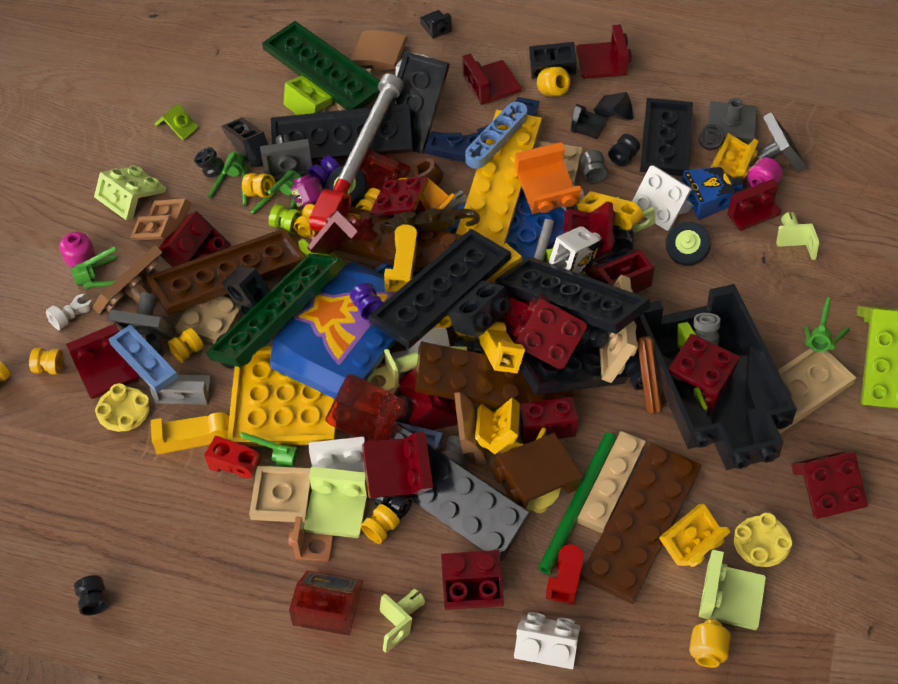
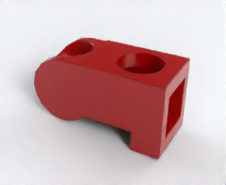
[204,435,261,479]
[546,544,584,605]

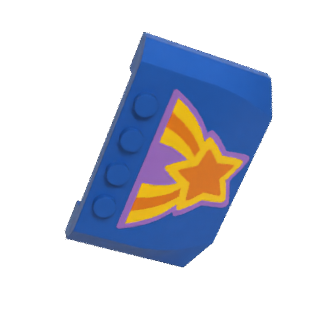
[270,262,396,407]

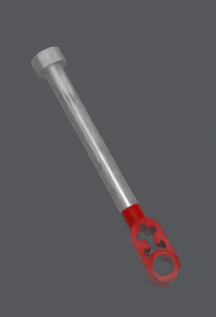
[309,74,404,231]

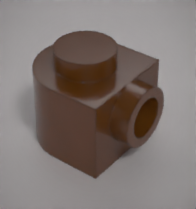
[412,157,444,186]

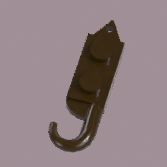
[380,208,480,233]

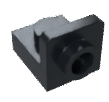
[420,10,452,39]

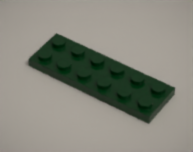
[262,21,381,110]
[205,253,345,368]

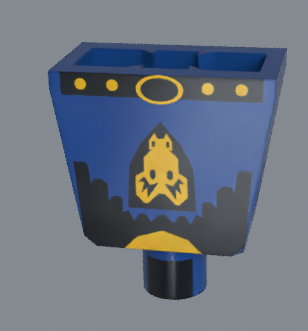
[682,167,743,220]

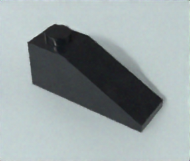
[221,117,268,167]

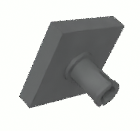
[708,98,756,145]
[757,112,807,172]
[260,134,312,182]
[108,292,175,339]

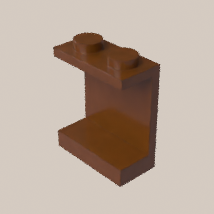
[493,433,583,508]

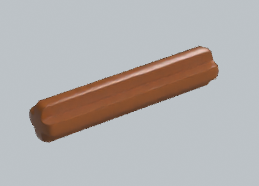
[637,336,662,414]

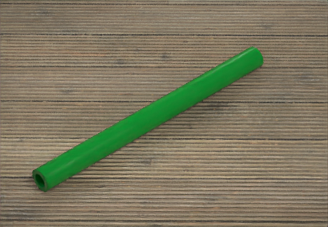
[538,433,617,575]

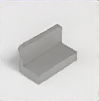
[150,375,211,405]

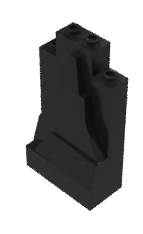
[634,284,797,470]

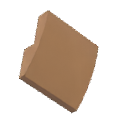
[351,30,408,71]
[130,199,192,240]
[454,392,487,466]

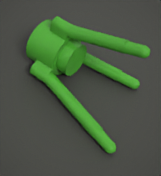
[208,152,249,206]
[251,170,301,214]
[71,247,117,290]
[804,297,850,352]
[240,432,298,472]

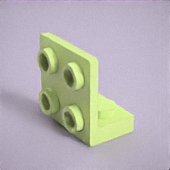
[94,165,166,220]
[304,467,368,538]
[698,550,766,630]

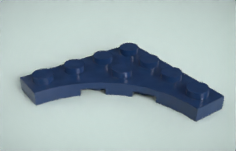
[425,97,540,163]

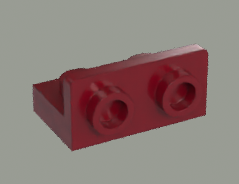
[727,179,781,231]
[520,397,578,444]

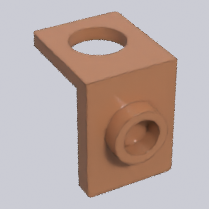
[289,516,333,561]

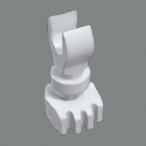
[46,294,93,330]

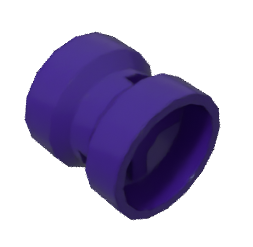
[308,155,340,187]
[350,283,383,320]

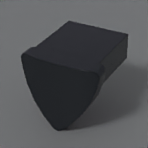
[593,92,633,121]
[571,104,607,139]

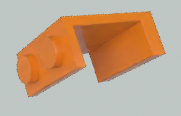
[514,142,581,214]

